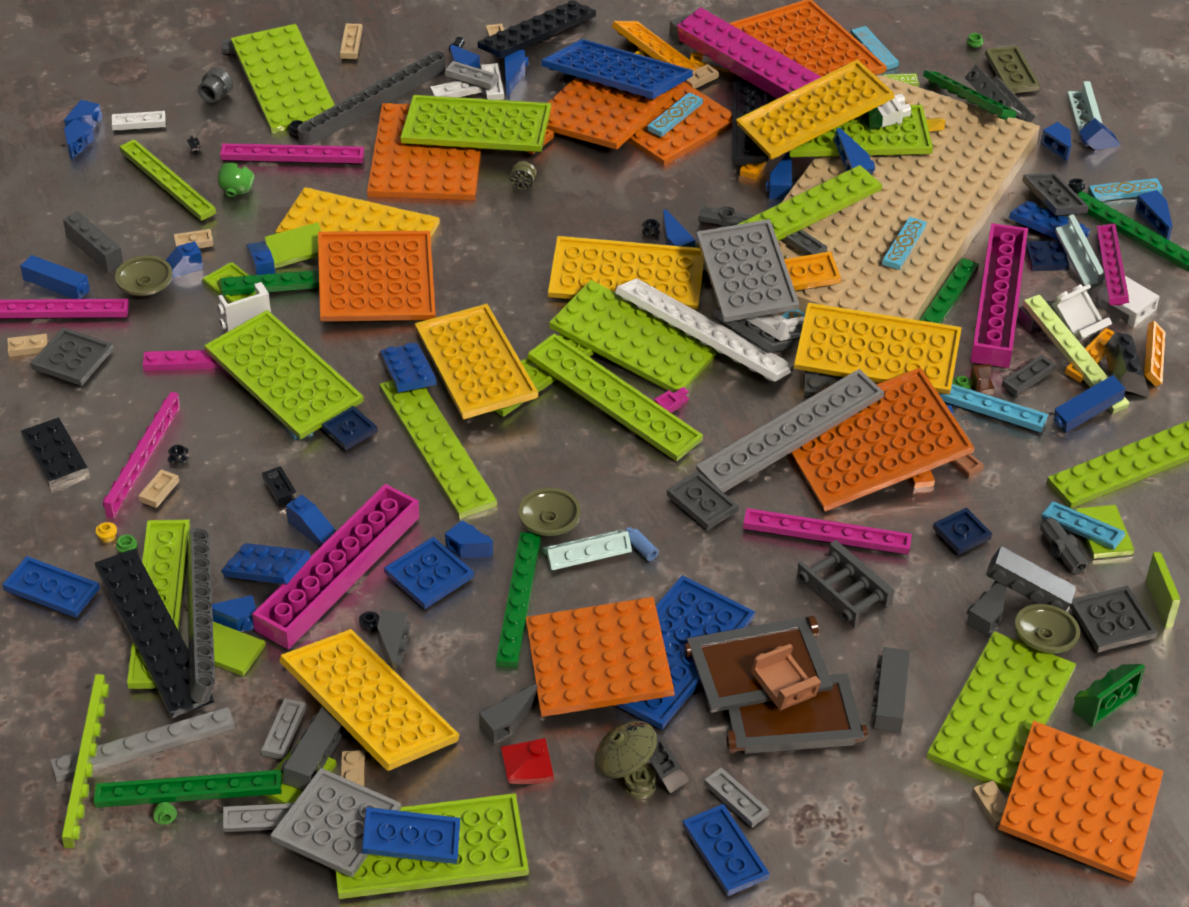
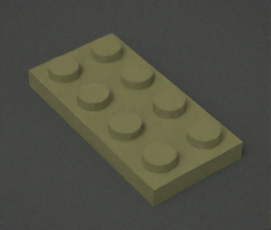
[985,45,1040,94]

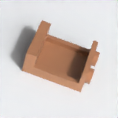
[750,644,821,710]

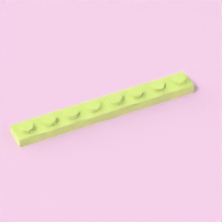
[1023,294,1130,414]

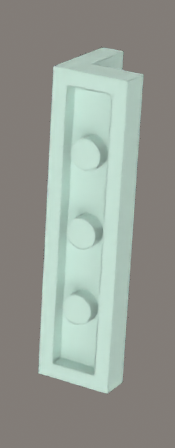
[1067,81,1103,137]
[1055,214,1104,290]
[542,529,632,570]

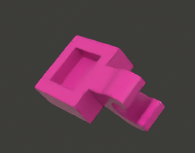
[654,387,689,413]

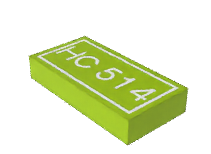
[883,73,919,87]

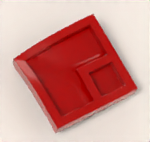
[501,738,555,784]

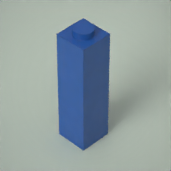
[20,255,90,299]
[1053,375,1125,433]

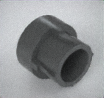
[197,67,233,104]

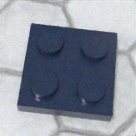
[1026,240,1070,271]
[321,406,378,450]
[933,507,992,555]

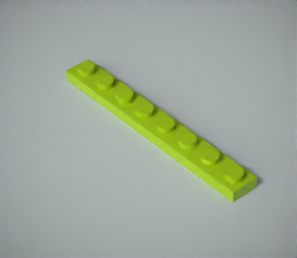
[119,139,216,221]
[62,674,109,849]

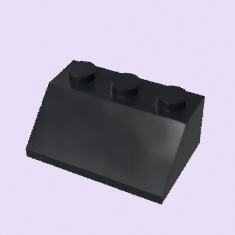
[1103,331,1150,397]

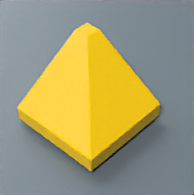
[926,117,946,132]

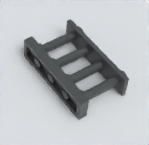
[965,64,1036,122]
[797,540,894,628]

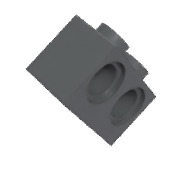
[649,736,689,793]

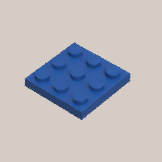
[384,537,474,609]

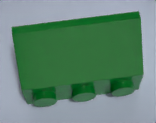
[1073,664,1146,727]

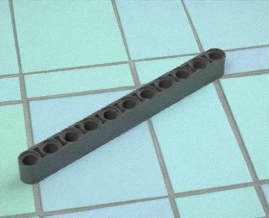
[298,51,445,145]
[186,528,215,703]

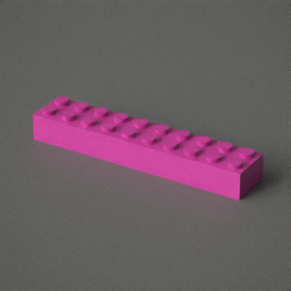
[677,7,821,99]
[970,223,1028,368]
[252,484,419,650]

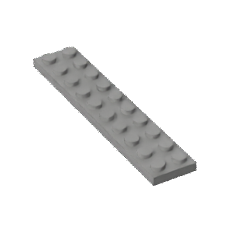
[696,369,884,493]

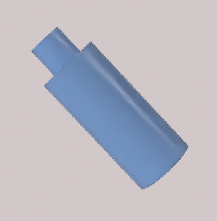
[626,527,659,561]

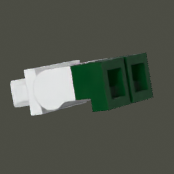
[861,94,911,130]

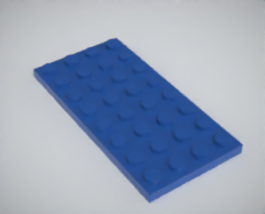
[541,39,693,99]
[616,575,755,730]

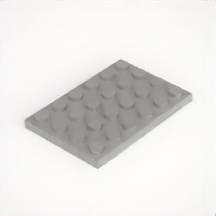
[697,219,799,322]

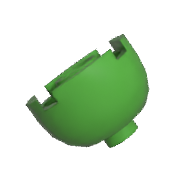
[217,163,255,197]

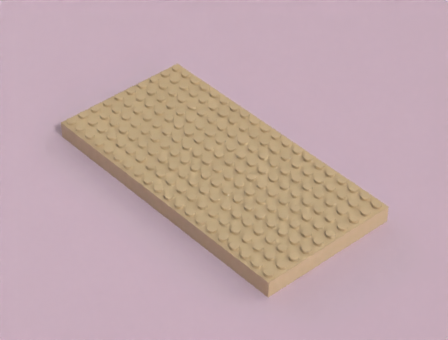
[778,75,1040,320]

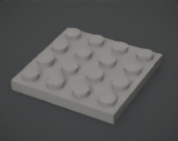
[270,768,401,878]

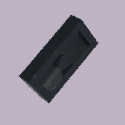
[262,466,297,505]

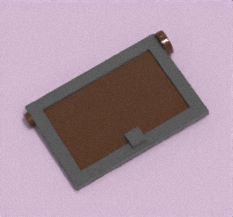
[684,616,833,713]
[726,674,868,754]

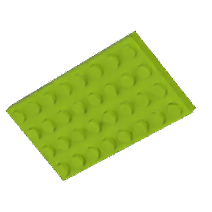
[231,24,335,133]
[401,95,551,152]
[789,105,933,158]
[549,280,718,393]
[204,310,364,440]
[926,631,1076,793]
[336,793,529,899]

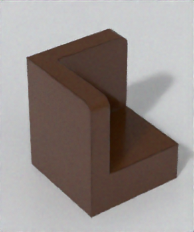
[970,364,995,395]

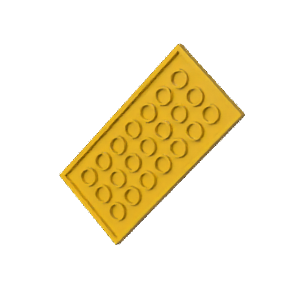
[736,59,895,160]
[275,187,440,237]
[548,236,704,310]
[794,303,962,395]
[415,304,539,419]
[279,629,460,771]

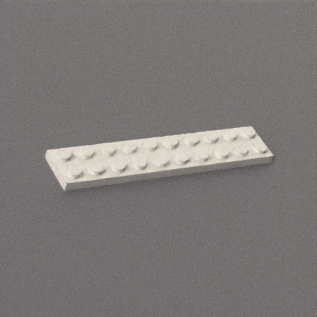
[615,278,794,382]

